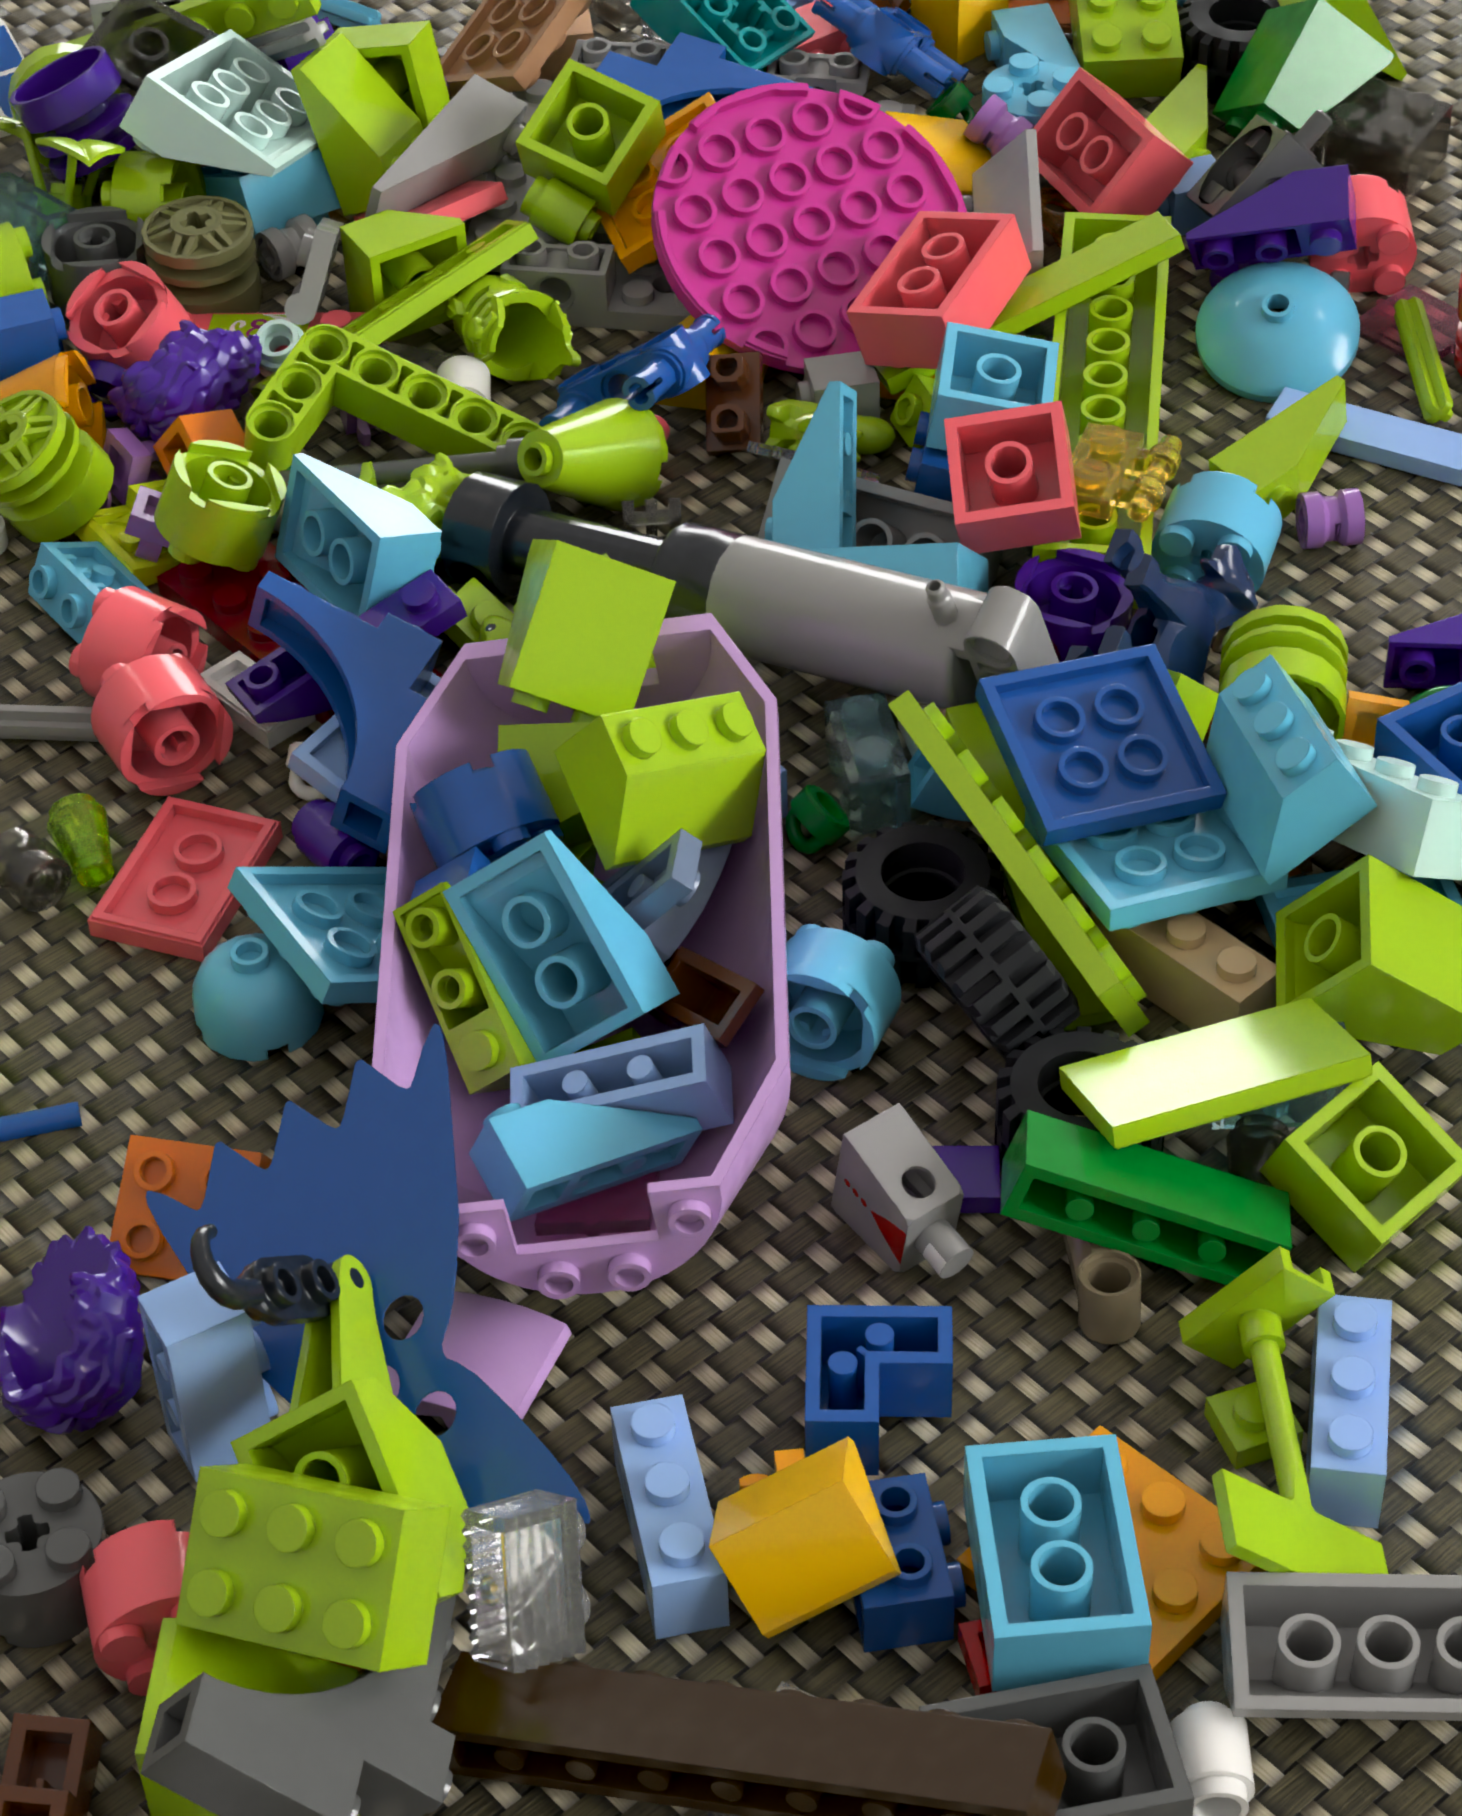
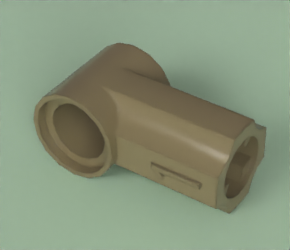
[1062,1234,1142,1344]

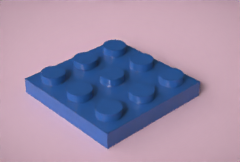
[975,643,1227,847]

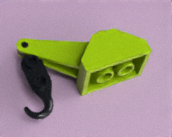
[190,1224,470,1658]

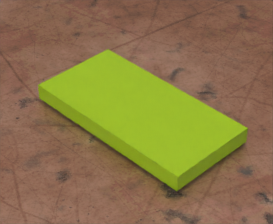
[1059,997,1373,1149]

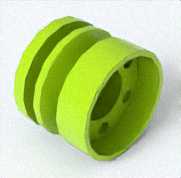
[0,390,114,543]
[1218,605,1348,740]

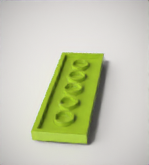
[888,690,1150,1037]

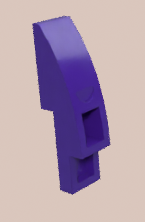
[225,569,467,724]

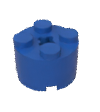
[410,749,564,869]

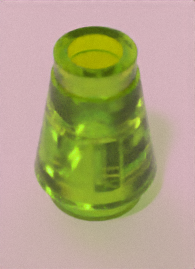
[47,793,114,887]

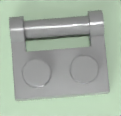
[284,217,344,325]

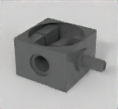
[1186,109,1332,218]

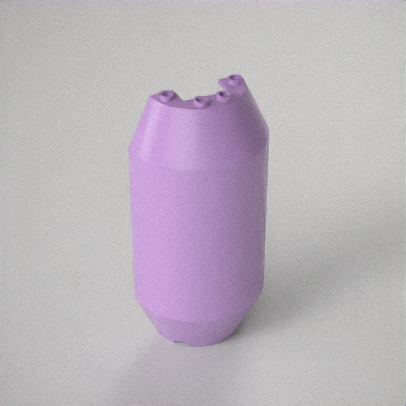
[372,613,791,1299]

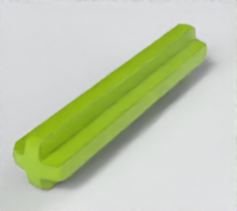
[1394,296,1453,424]

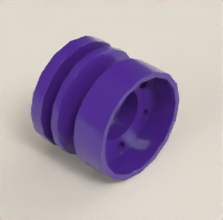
[10,45,136,180]

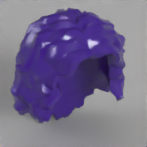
[107,319,262,442]
[0,1225,146,1435]

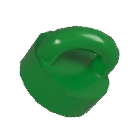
[925,82,975,125]
[785,785,850,854]

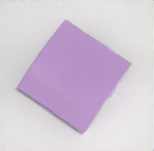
[387,1291,572,1429]

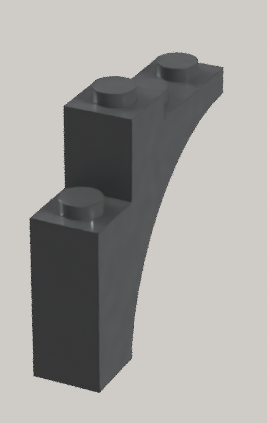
[140,1595,457,1816]

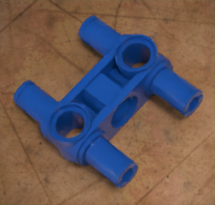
[811,0,969,99]
[539,314,726,427]

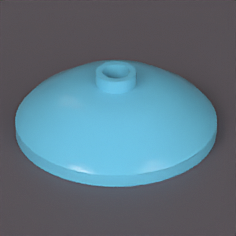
[1195,261,1360,403]

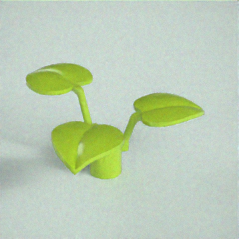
[0,116,125,232]

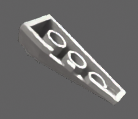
[365,74,528,217]

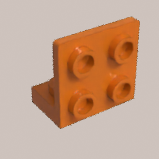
[110,1135,272,1281]

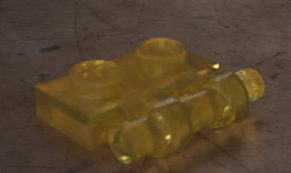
[1072,422,1183,522]

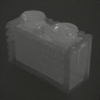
[460,1489,591,1673]

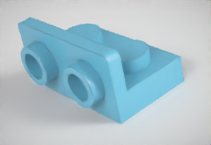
[28,541,152,644]

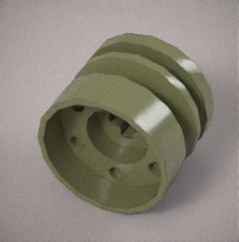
[141,195,263,314]

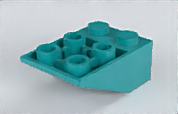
[629,0,815,70]

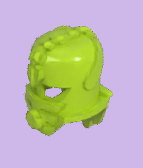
[444,273,581,381]

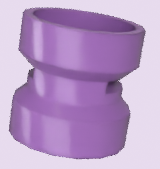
[963,94,1035,157]
[1295,488,1365,549]

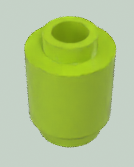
[520,175,602,245]

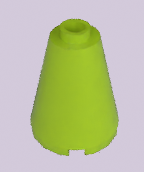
[517,398,668,511]

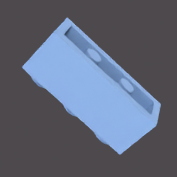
[510,1023,734,1131]
[137,1261,279,1483]
[1306,1295,1392,1529]
[610,1394,730,1640]

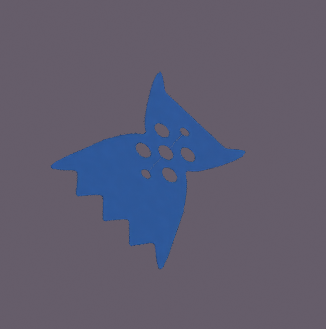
[146,1023,591,1535]

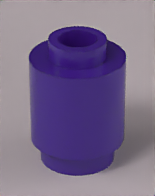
[291,799,380,867]

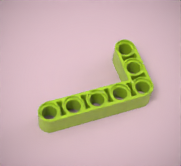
[244,324,541,471]

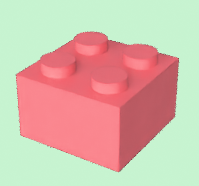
[944,400,1081,554]

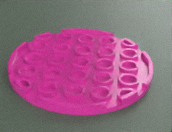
[651,83,967,374]

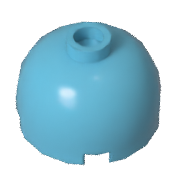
[192,933,324,1062]

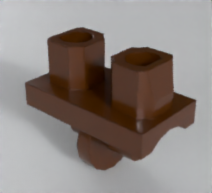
[705,351,764,456]

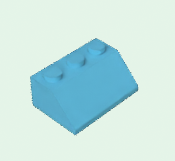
[1206,654,1378,886]

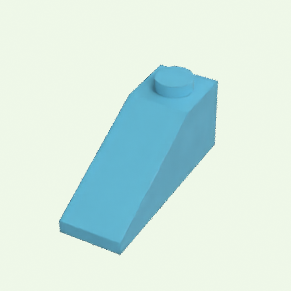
[984,3,1081,69]
[765,381,857,549]
[469,1099,703,1222]

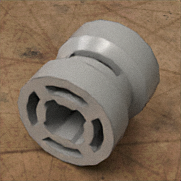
[255,214,317,282]

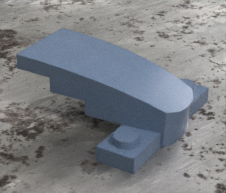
[601,828,732,963]

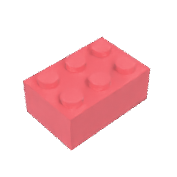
[1032,67,1193,215]
[846,211,1032,369]

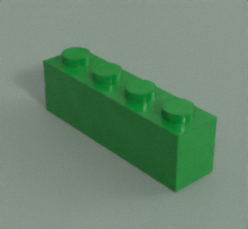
[1000,1110,1292,1285]

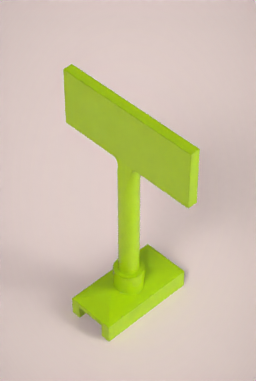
[1178,1246,1389,1574]

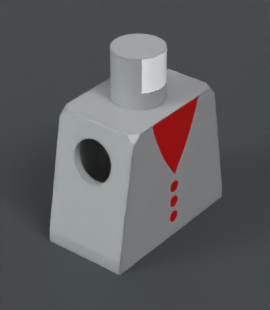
[831,1103,974,1278]

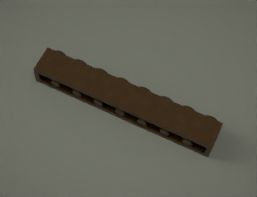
[432,1651,1067,1816]

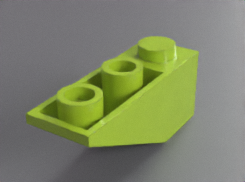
[392,882,536,1095]

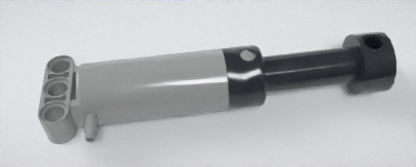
[440,471,1059,709]

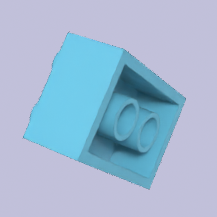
[963,1434,1152,1692]

